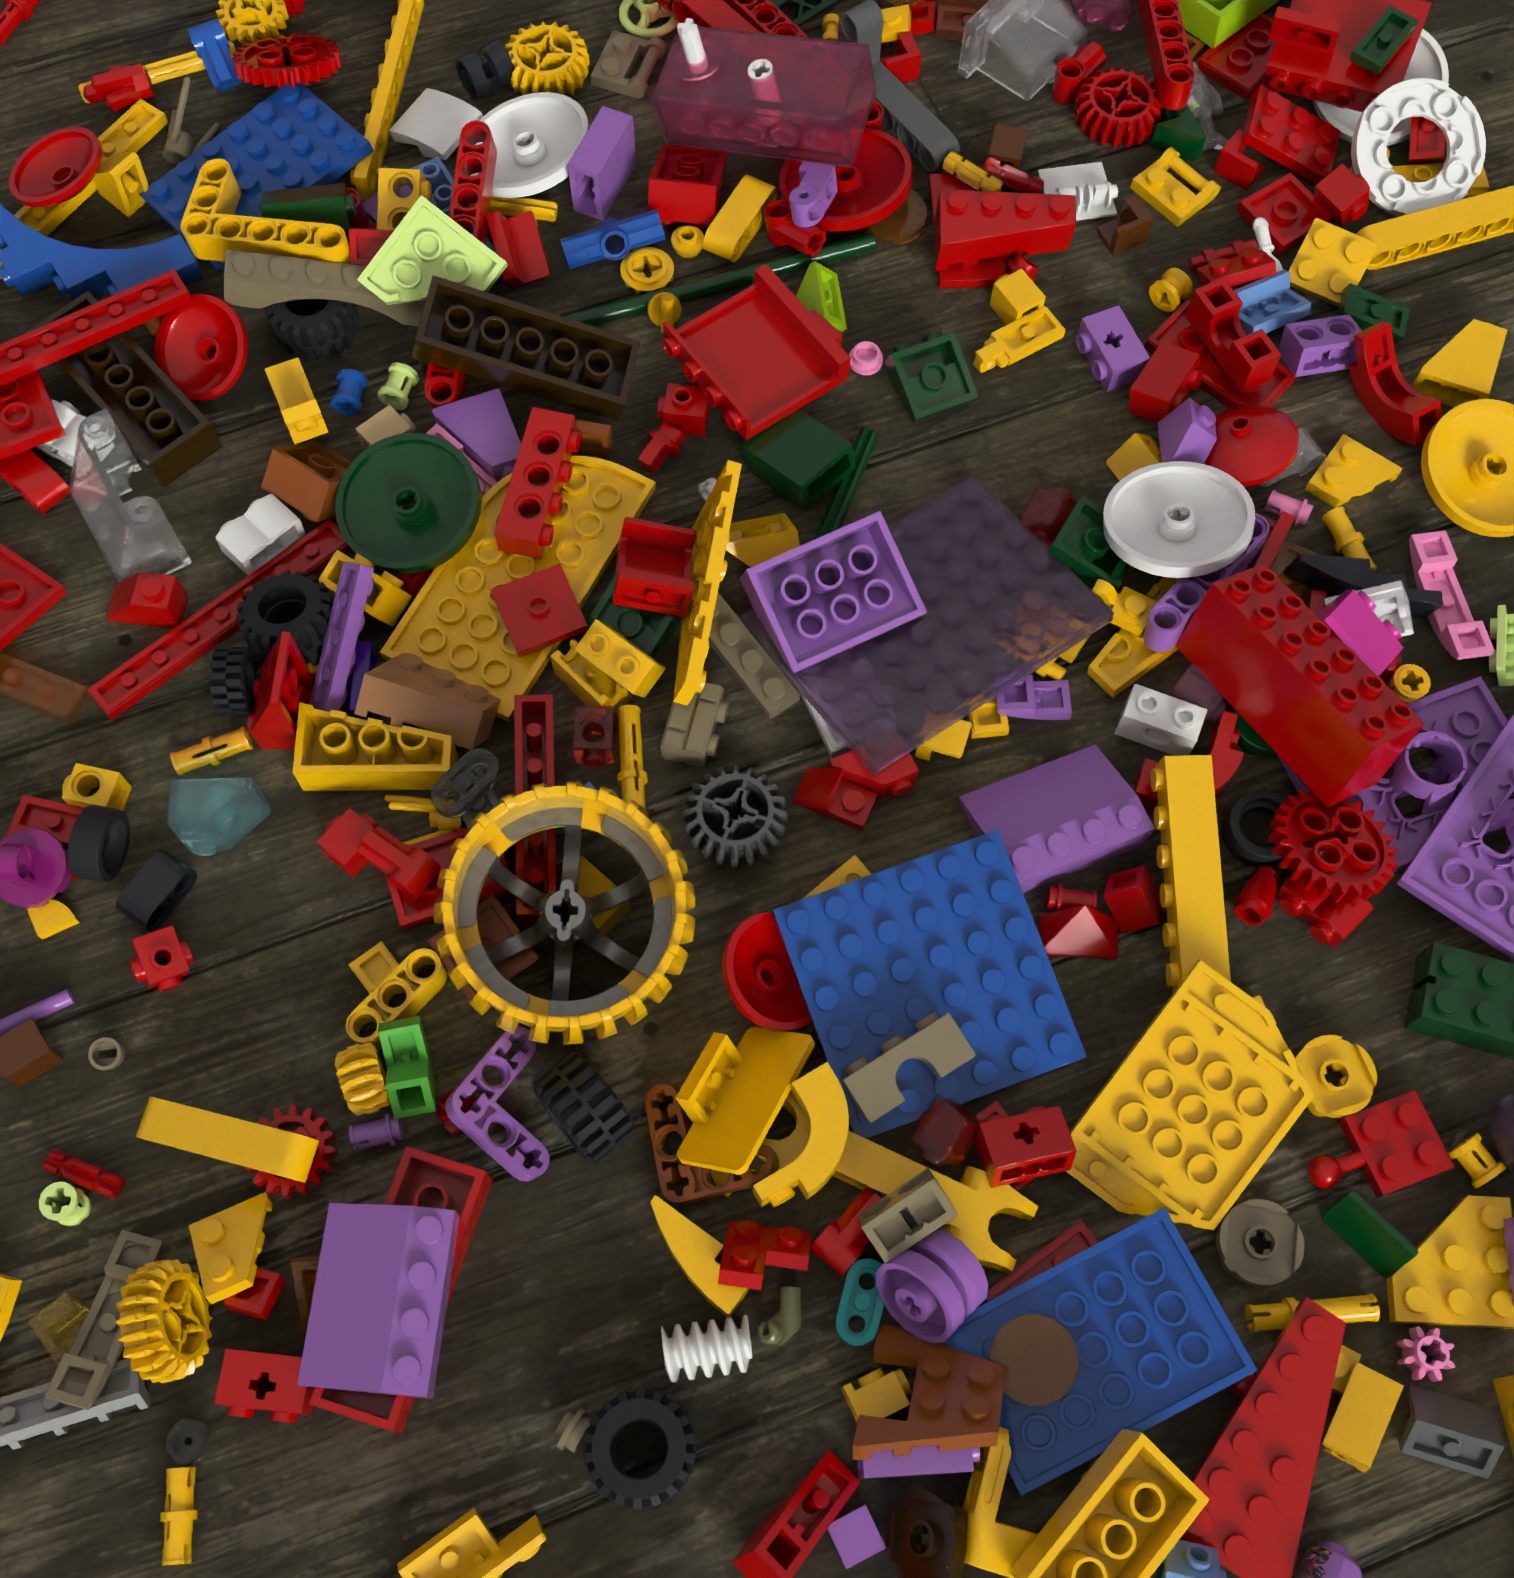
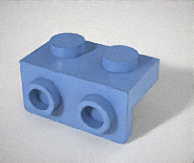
[1234,269,1311,335]

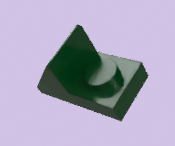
[1151,105,1207,161]

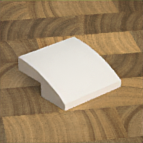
[389,88,483,160]

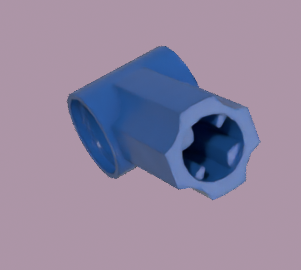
[187,18,242,91]

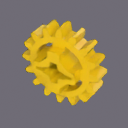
[216,0,289,46]

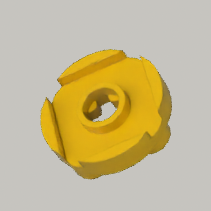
[1295,1035,1377,1118]

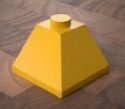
[726,513,800,567]

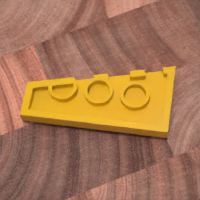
[1087,577,1180,698]

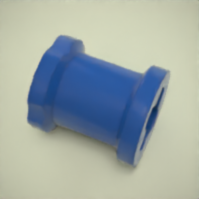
[330,369,368,416]

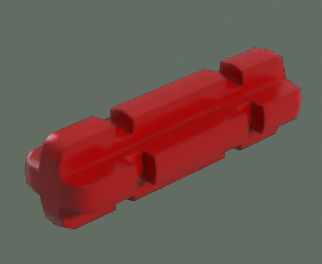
[982,157,1044,194]
[43,1150,125,1199]

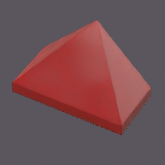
[1038,905,1118,960]

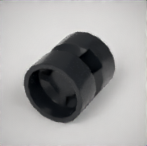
[455,40,515,100]

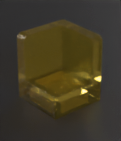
[28,1292,89,1364]

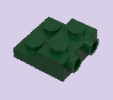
[885,331,979,423]
[1047,495,1131,593]
[579,576,682,658]

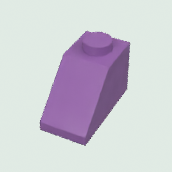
[1157,398,1217,464]

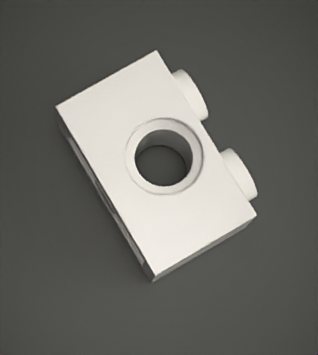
[1114,684,1208,756]

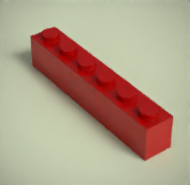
[514,694,557,929]

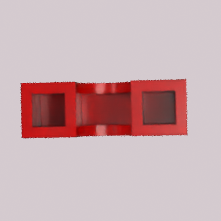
[1185,277,1281,393]

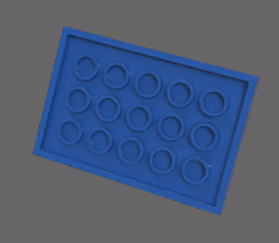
[140,83,374,271]
[942,1207,1258,1496]

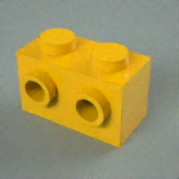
[318,550,412,627]

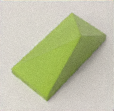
[796,261,847,332]

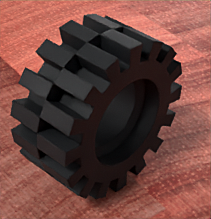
[210,647,259,716]

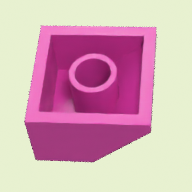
[1316,589,1404,676]

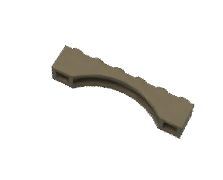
[224,249,425,326]

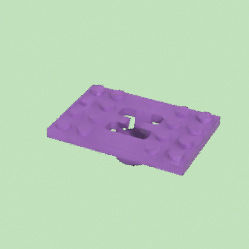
[1278,676,1514,872]
[1396,713,1514,961]

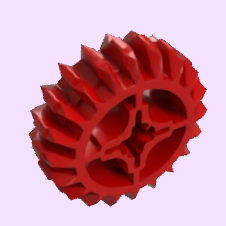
[1074,66,1163,149]

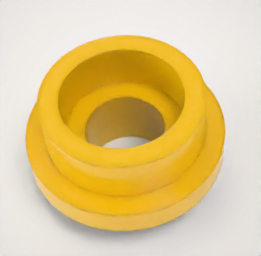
[671,225,704,258]

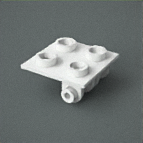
[1038,162,1118,221]

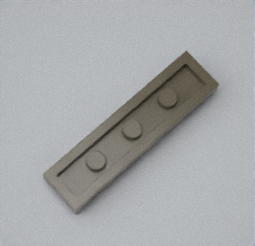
[709,593,800,720]

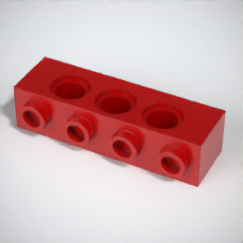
[494,407,582,559]

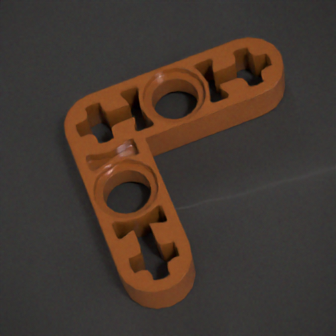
[645,1084,779,1204]

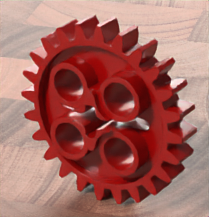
[232,33,341,88]
[1268,790,1398,904]

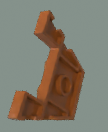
[853,1322,1005,1460]

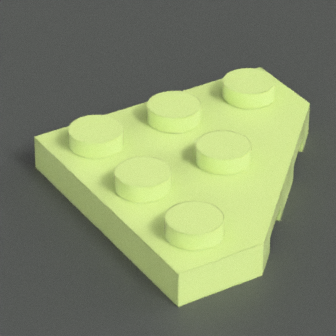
[357,195,508,305]

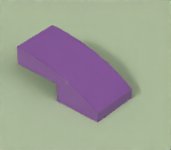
[994,675,1072,720]

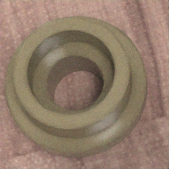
[554,1407,591,1453]

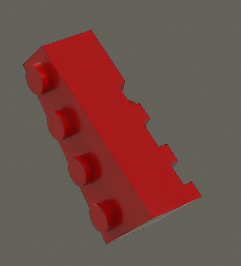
[935,189,1076,271]

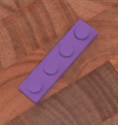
[309,561,374,712]

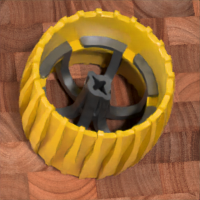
[433,781,695,1045]

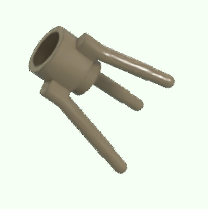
[162,77,220,166]

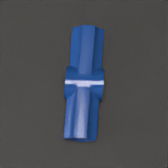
[560,209,666,270]

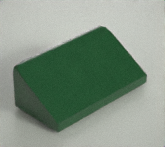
[1322,1190,1419,1278]

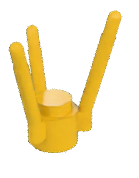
[384,794,463,846]

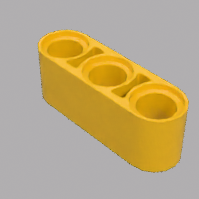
[703,174,778,263]
[346,948,447,1051]

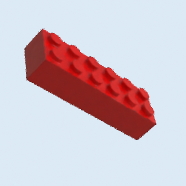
[309,1146,493,1434]

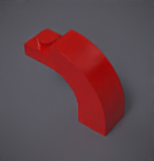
[1349,321,1442,446]
[1133,710,1244,813]

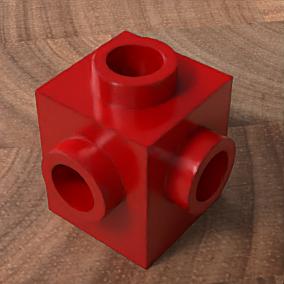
[129,925,193,992]

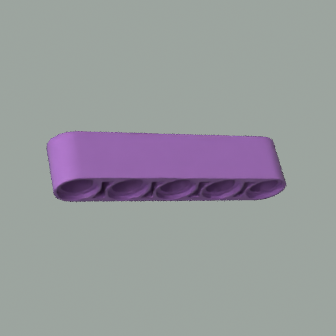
[1143,513,1269,652]

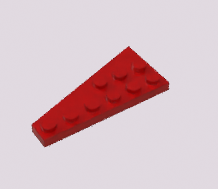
[1182,1296,1346,1578]

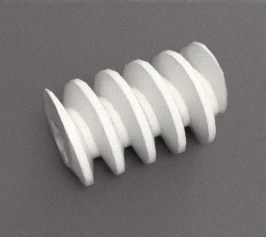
[661,1315,753,1382]

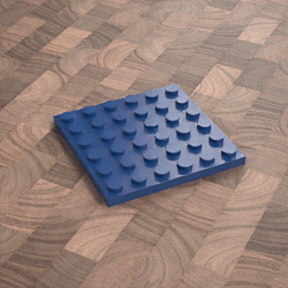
[772,829,1087,1139]

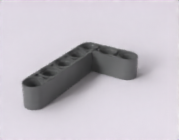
[836,0,960,173]

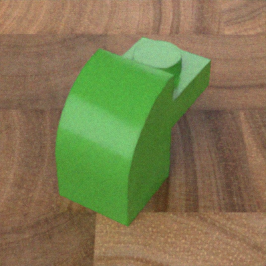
[378,1016,436,1119]

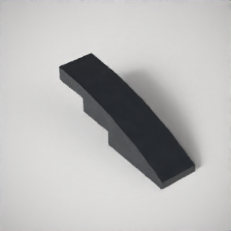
[1284,554,1443,619]

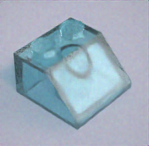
[167,777,271,856]

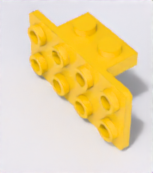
[675,1027,815,1175]

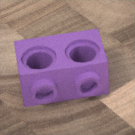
[1278,314,1362,377]

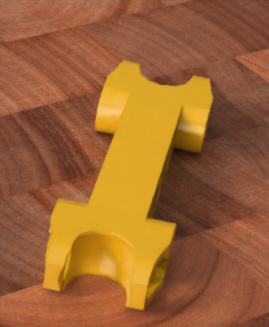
[756,1092,1039,1274]

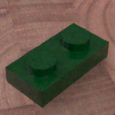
[1350,5,1419,75]
[1337,283,1410,343]

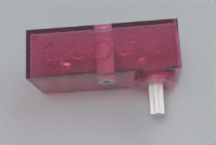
[651,18,877,167]

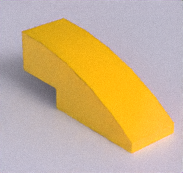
[650,1195,749,1317]

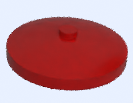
[779,127,913,232]

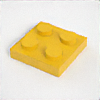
[1289,218,1379,307]

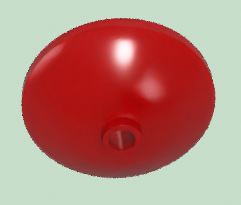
[9,127,103,207]
[155,294,248,402]
[1204,405,1300,487]
[722,912,812,1032]

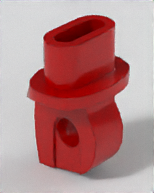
[638,422,685,473]

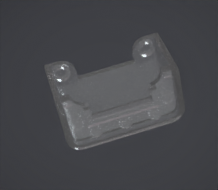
[69,408,192,583]

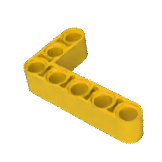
[180,158,350,264]

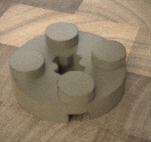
[1215,1199,1305,1287]

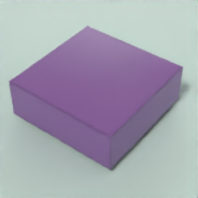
[827,1504,886,1569]

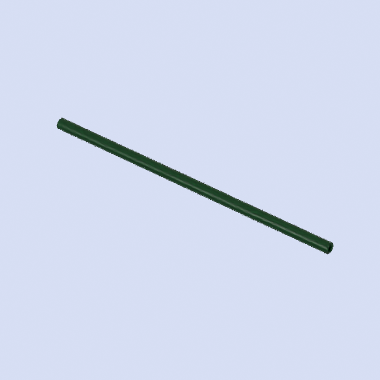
[419,233,876,372]

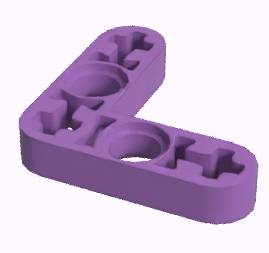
[445,1026,550,1182]

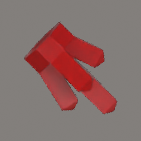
[83,63,155,112]

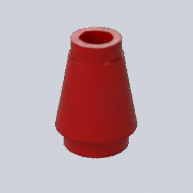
[1234,866,1280,926]

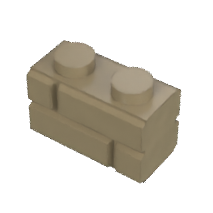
[660,682,729,768]

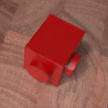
[1315,163,1370,228]
[657,383,710,437]
[316,808,379,878]

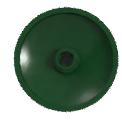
[335,433,482,574]

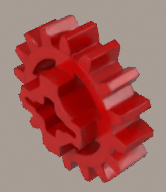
[245,1105,339,1199]

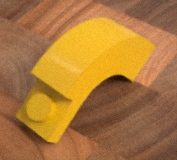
[265,357,329,445]
[753,1062,849,1207]

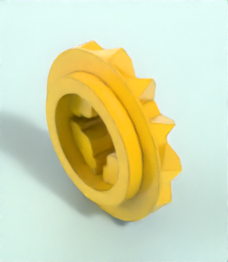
[620,247,674,294]

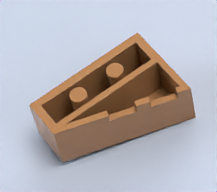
[354,653,501,750]

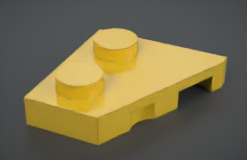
[1304,434,1403,508]
[188,1192,273,1305]

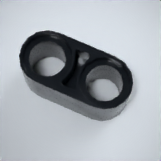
[116,850,197,932]

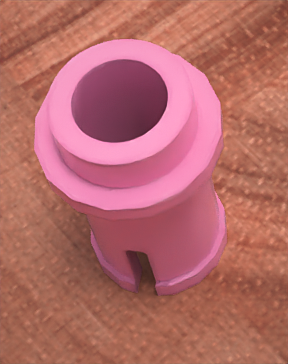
[1264,490,1314,526]

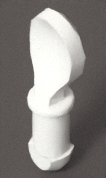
[1252,217,1283,272]

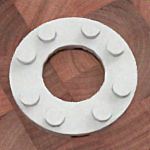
[1351,78,1486,217]

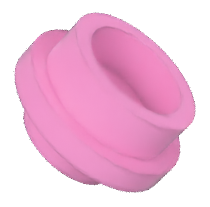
[849,341,883,375]

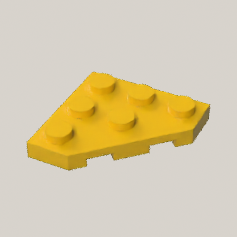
[1386,1195,1514,1329]

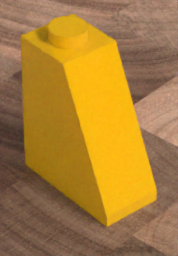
[1411,319,1508,407]

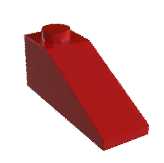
[732,1450,861,1578]

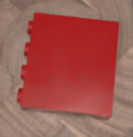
[1263,0,1432,112]
[661,264,851,441]

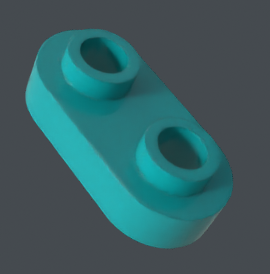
[835,1258,884,1347]

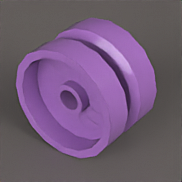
[875,1228,988,1343]

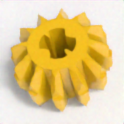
[335,1042,390,1116]

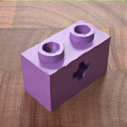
[1076,305,1150,392]

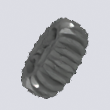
[683,764,787,868]

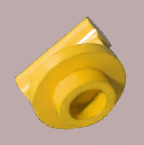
[647,292,682,333]

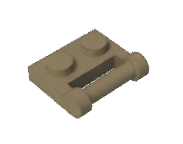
[590,30,667,99]

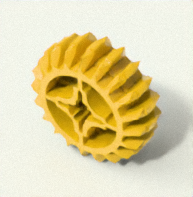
[505,21,590,96]
[115,1259,213,1383]

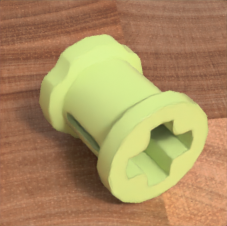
[377,362,419,410]
[39,1181,92,1226]

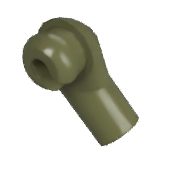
[758,1287,801,1347]

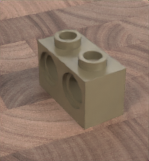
[858,1168,958,1264]

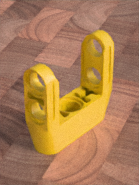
[963,1426,1098,1578]

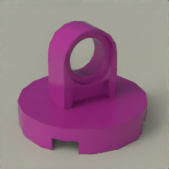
[0,828,72,909]

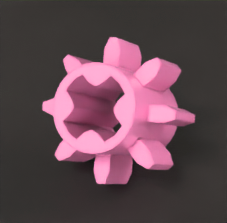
[1396,1326,1455,1382]

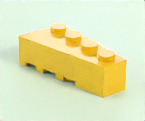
[292,702,458,791]

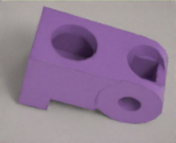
[789,161,838,227]

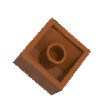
[261,441,352,522]

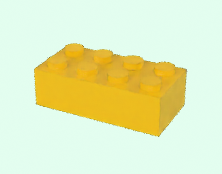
[1008,1428,1210,1578]

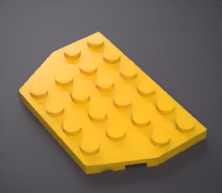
[1066,959,1315,1231]

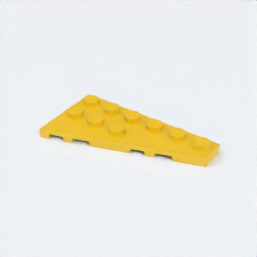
[673,460,742,706]

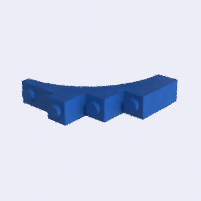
[0,203,203,300]

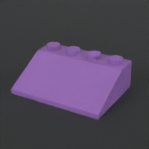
[740,511,927,674]
[958,744,1155,893]
[297,1203,460,1399]

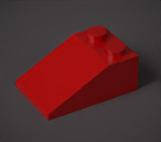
[648,144,727,228]
[247,631,315,750]

